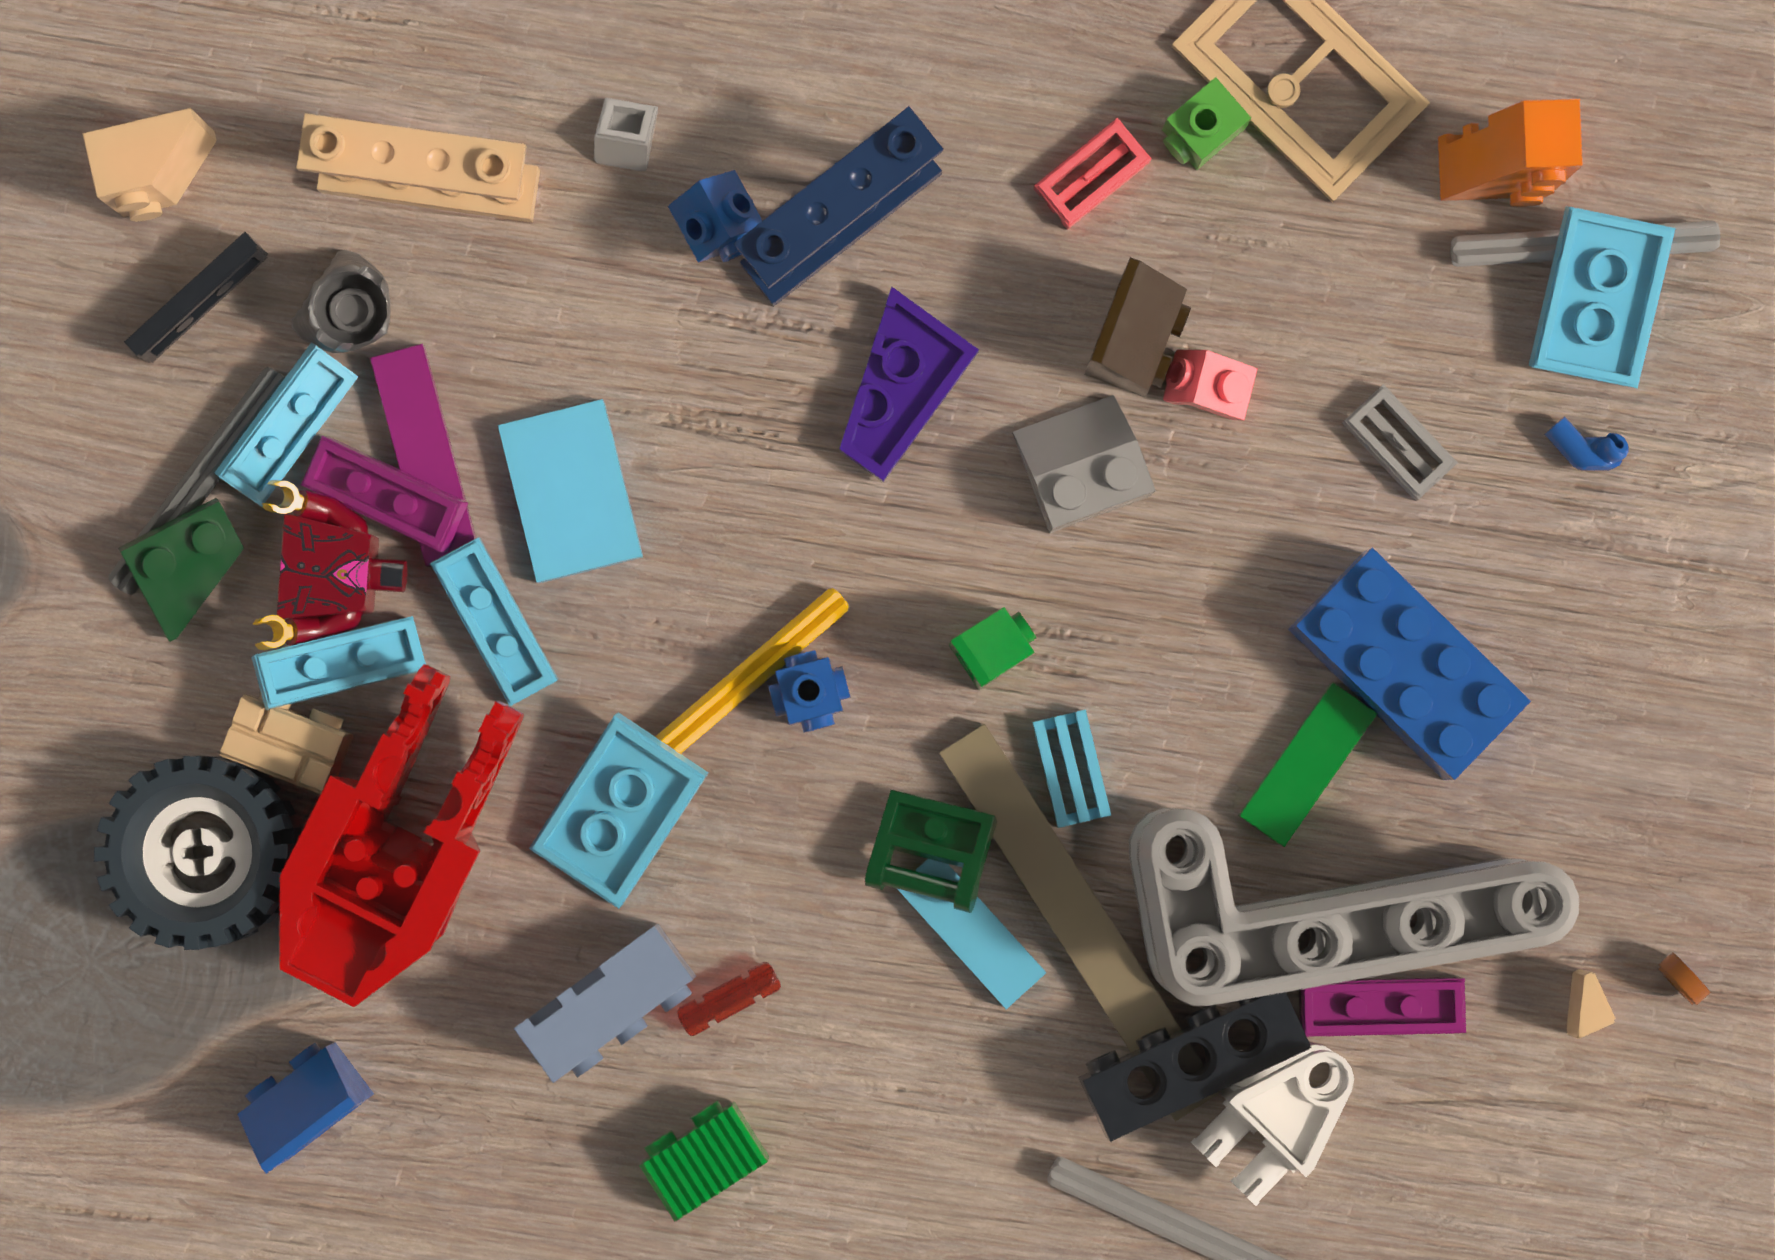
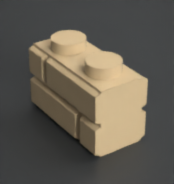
[220,692,353,794]

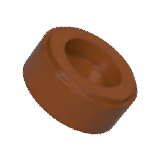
[1658,952,1711,1006]

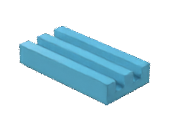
[1032,709,1111,828]

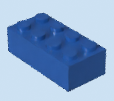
[1288,547,1531,780]

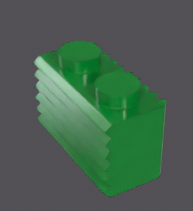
[639,1100,769,1222]

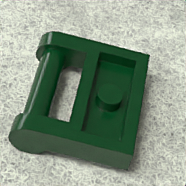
[865,790,997,913]

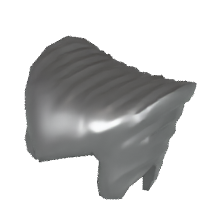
[292,250,390,353]

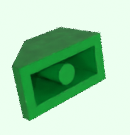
[949,607,1037,690]

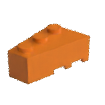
[1438,99,1583,207]

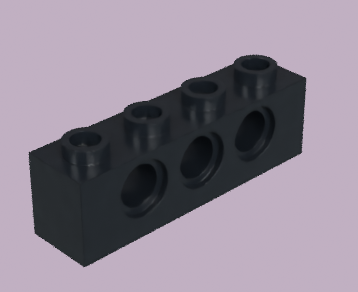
[1078,992,1312,1142]

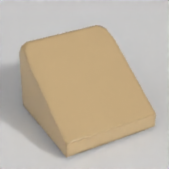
[1567,969,1616,1039]

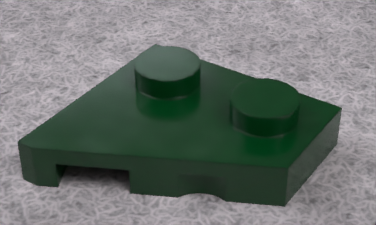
[118,498,244,642]

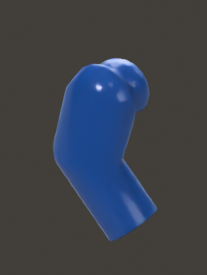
[1544,417,1629,471]

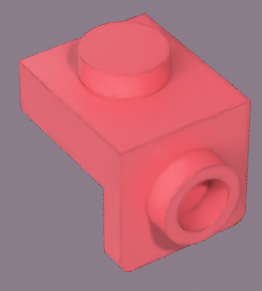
[1163,349,1258,421]

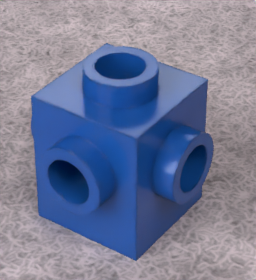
[668,170,763,263]
[768,650,851,733]

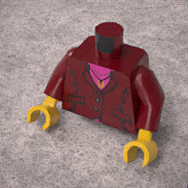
[253,480,408,651]

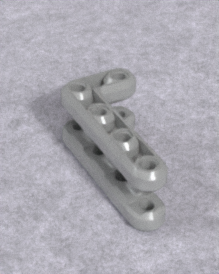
[1129,808,1579,1006]

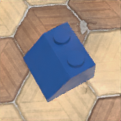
[237,1042,374,1174]

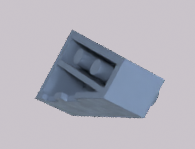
[514,924,696,1083]

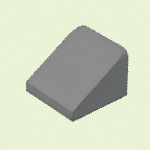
[594,98,658,171]

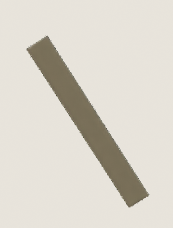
[939,724,1221,1122]

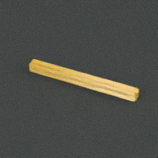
[655,588,849,754]

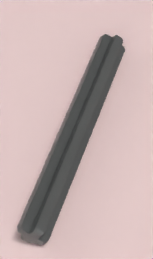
[108,367,285,595]

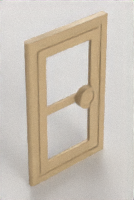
[1171,0,1430,203]

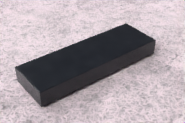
[124,232,268,363]

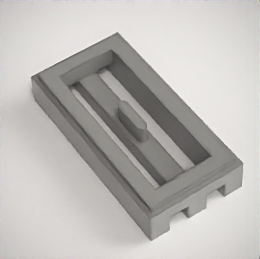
[1342,384,1458,501]

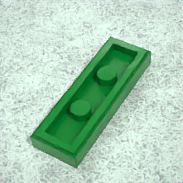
[1238,682,1378,847]

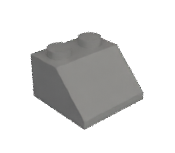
[1012,395,1156,534]

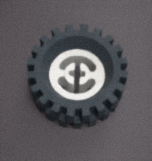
[94,756,302,950]

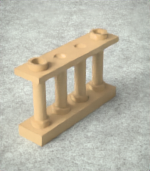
[296,114,540,223]

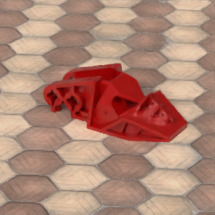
[279,663,524,1007]

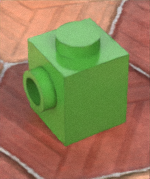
[1162,77,1251,170]

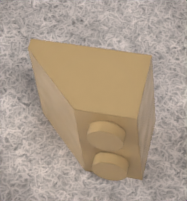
[83,108,217,221]

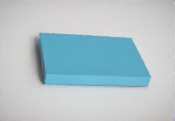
[1529,206,1676,388]
[498,399,643,584]
[529,712,708,909]

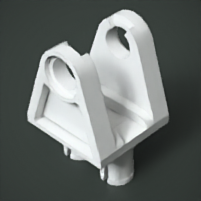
[1191,1043,1354,1206]

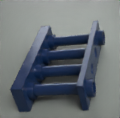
[734,106,944,307]

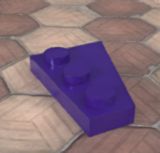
[839,286,979,483]

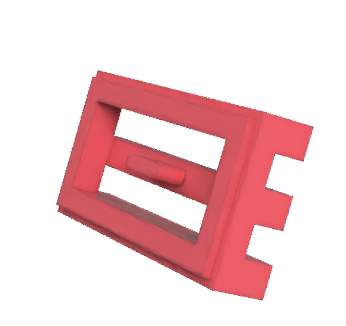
[1034,118,1151,230]

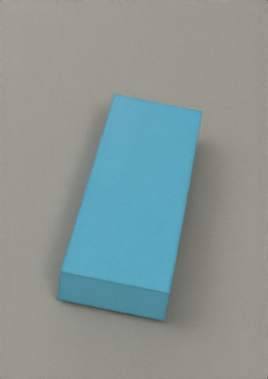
[215,342,358,507]
[430,537,558,706]
[251,616,425,710]
[898,859,1046,1009]

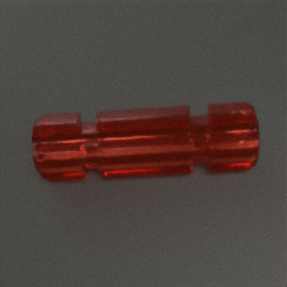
[677,962,781,1036]

